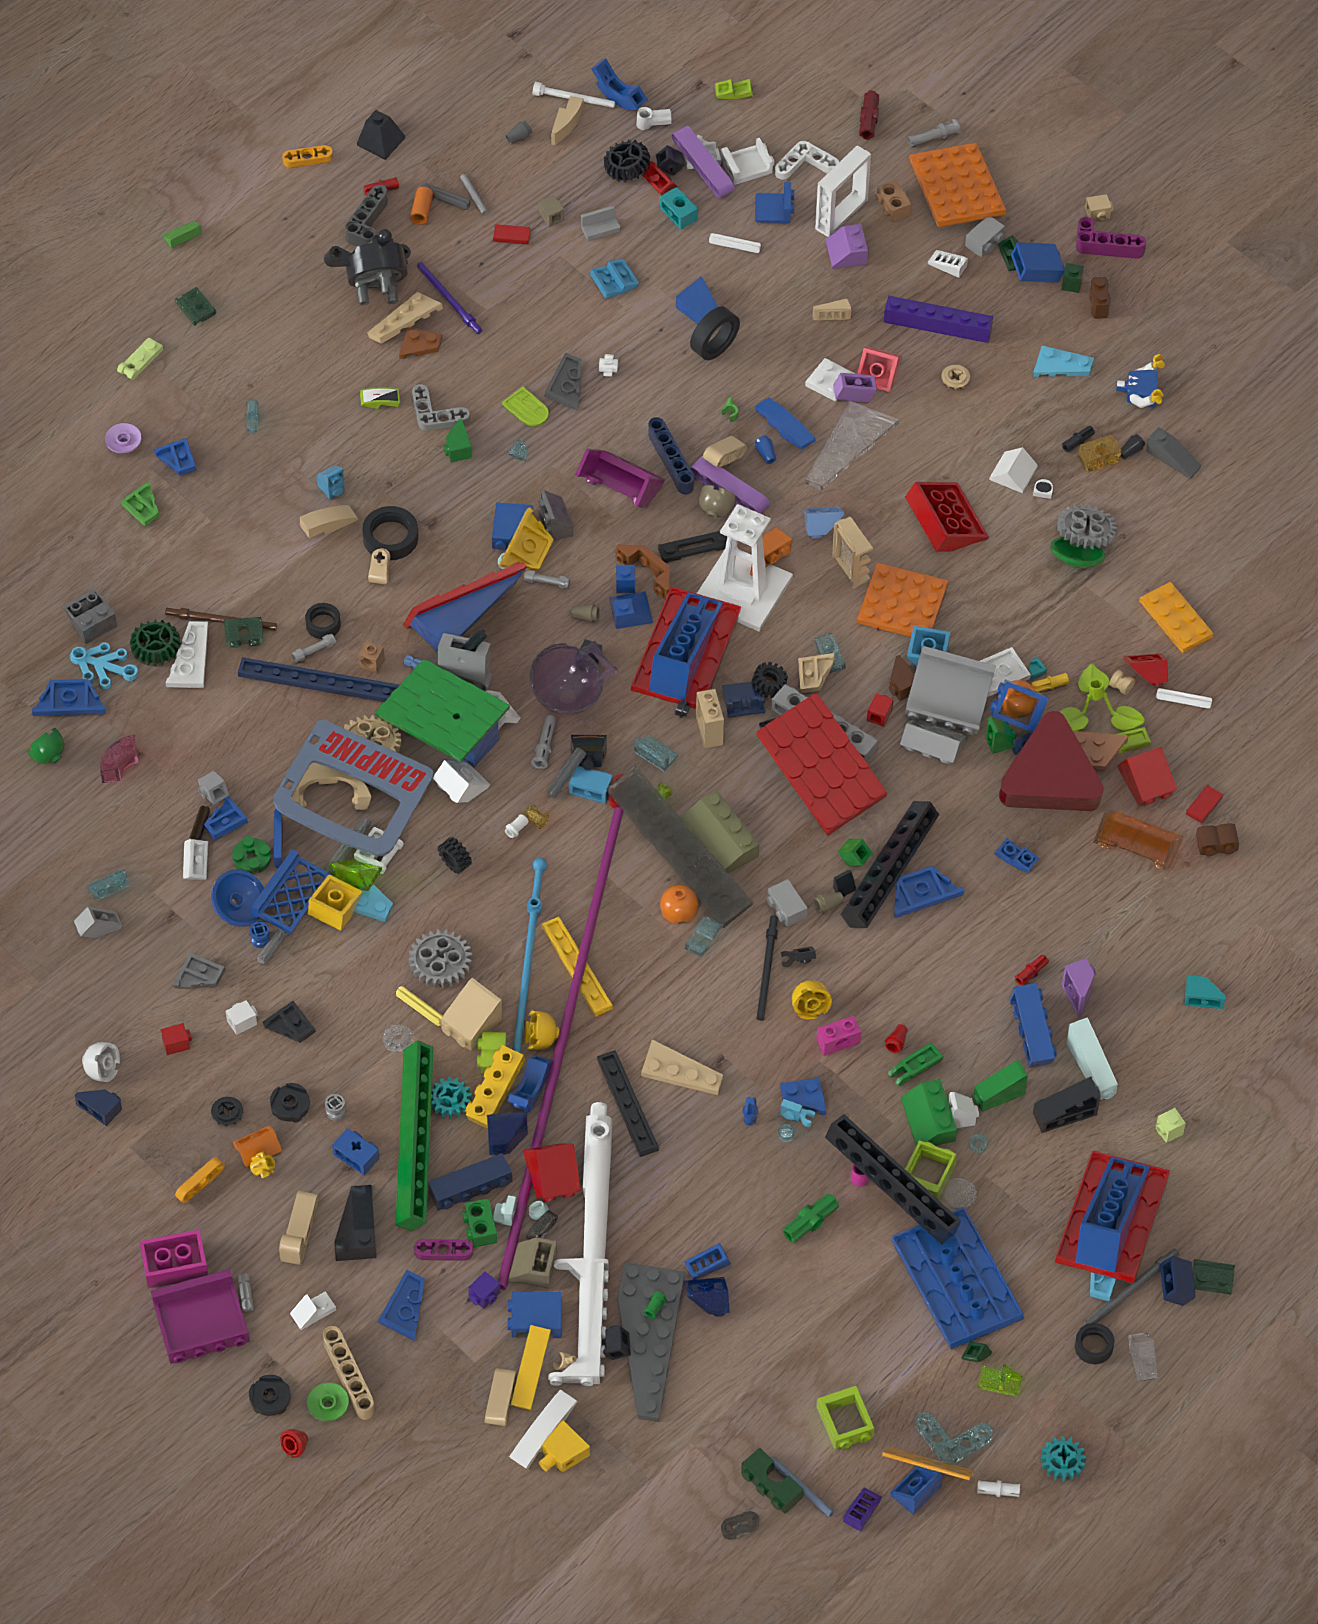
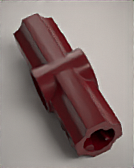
[859,90,879,140]

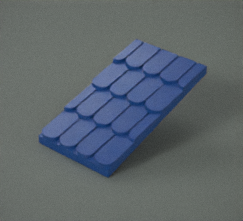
[891,1207,1024,1349]

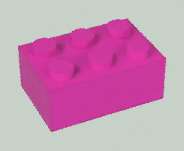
[139,1229,208,1288]

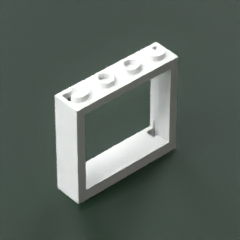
[815,146,871,237]

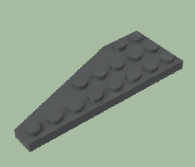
[618,1263,685,1422]

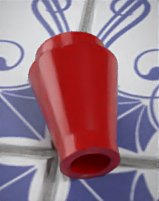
[885,1024,908,1053]

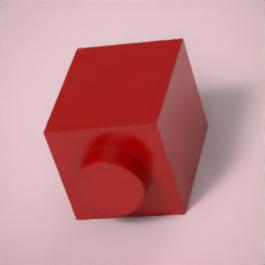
[867,693,894,727]
[160,1023,192,1055]

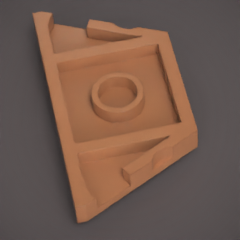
[1073,731,1128,770]

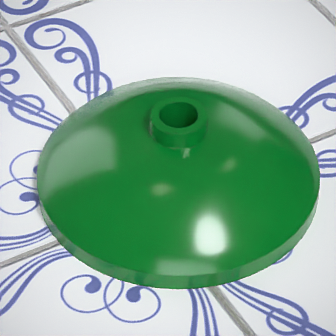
[1050,537,1105,569]

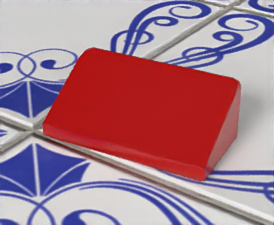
[642,161,677,196]

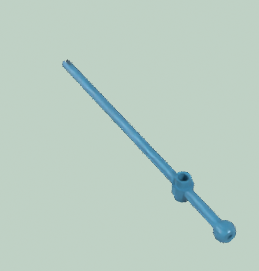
[513,858,548,1053]

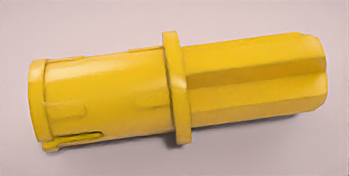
[1031,673,1069,692]

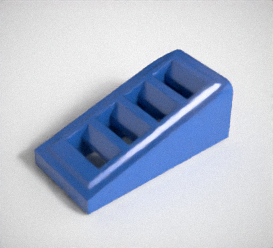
[684,1243,731,1280]

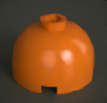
[1001,680,1037,718]
[660,885,698,924]

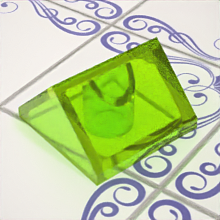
[328,859,382,891]

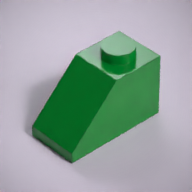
[443,419,472,462]
[985,717,1016,754]

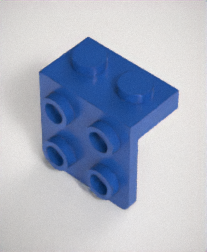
[755,182,795,223]

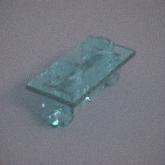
[87,870,130,901]

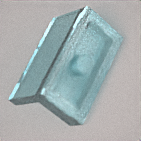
[634,735,678,771]

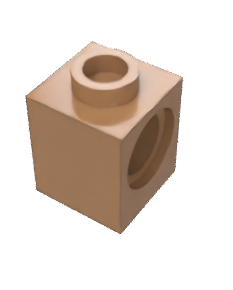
[359,641,385,674]

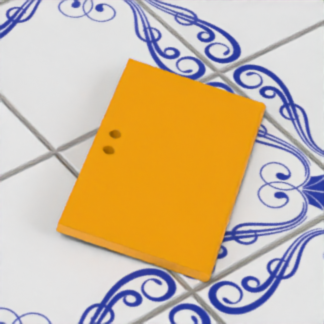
[882,1447,974,1480]

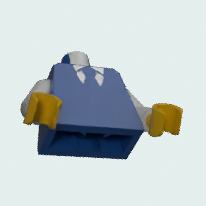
[1116,354,1165,408]

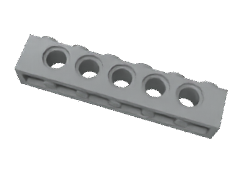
[771,684,878,762]

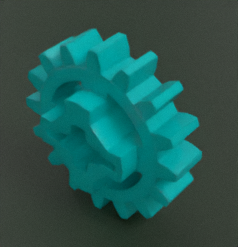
[431,1076,472,1119]
[1040,1436,1086,1482]

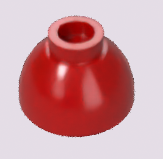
[280,1429,308,1458]

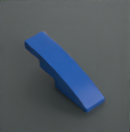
[755,398,816,450]

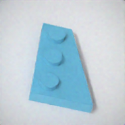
[1033,346,1094,377]

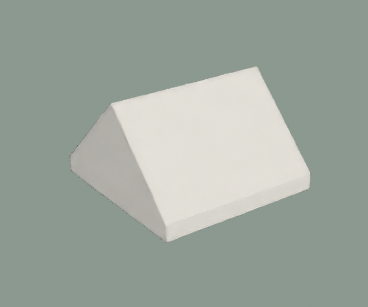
[989,447,1038,493]

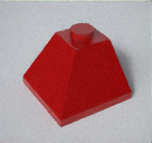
[1124,653,1168,686]

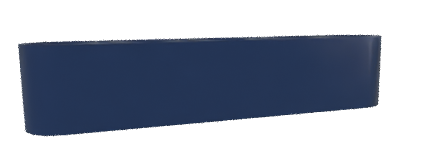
[648,417,694,495]

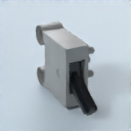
[438,630,493,692]

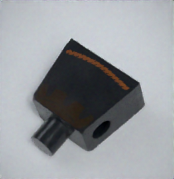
[571,735,607,770]

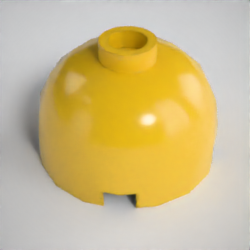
[791,980,832,1020]
[524,1011,559,1050]

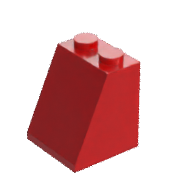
[1117,747,1177,806]
[523,1143,581,1202]

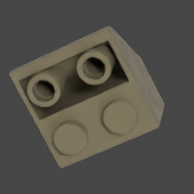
[509,1237,557,1288]

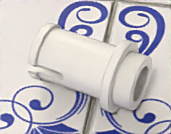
[505,814,529,838]

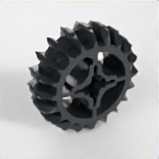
[604,139,651,183]

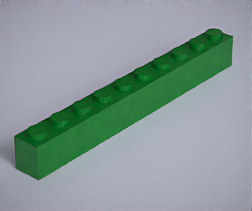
[395,1040,434,1232]

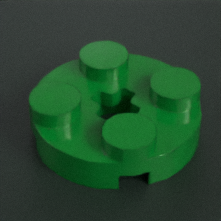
[232,836,271,874]

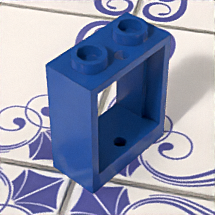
[989,679,1049,732]

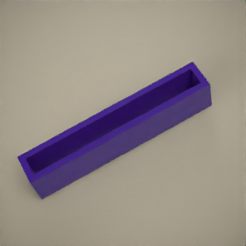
[884,295,993,343]

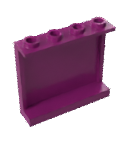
[151,1269,250,1364]

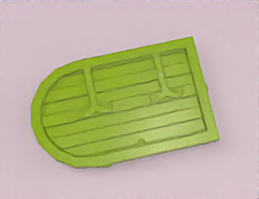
[502,387,549,427]

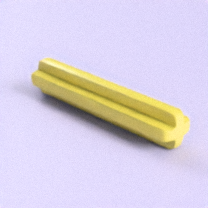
[396,986,443,1026]

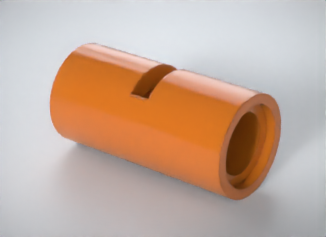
[410,187,433,225]

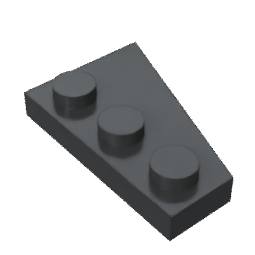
[544,353,582,410]

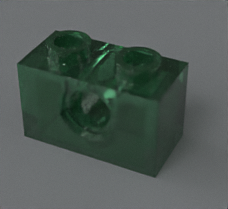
[224,617,264,648]

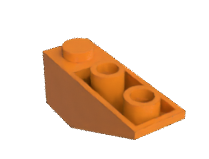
[750,527,792,576]

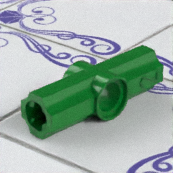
[782,1193,839,1243]

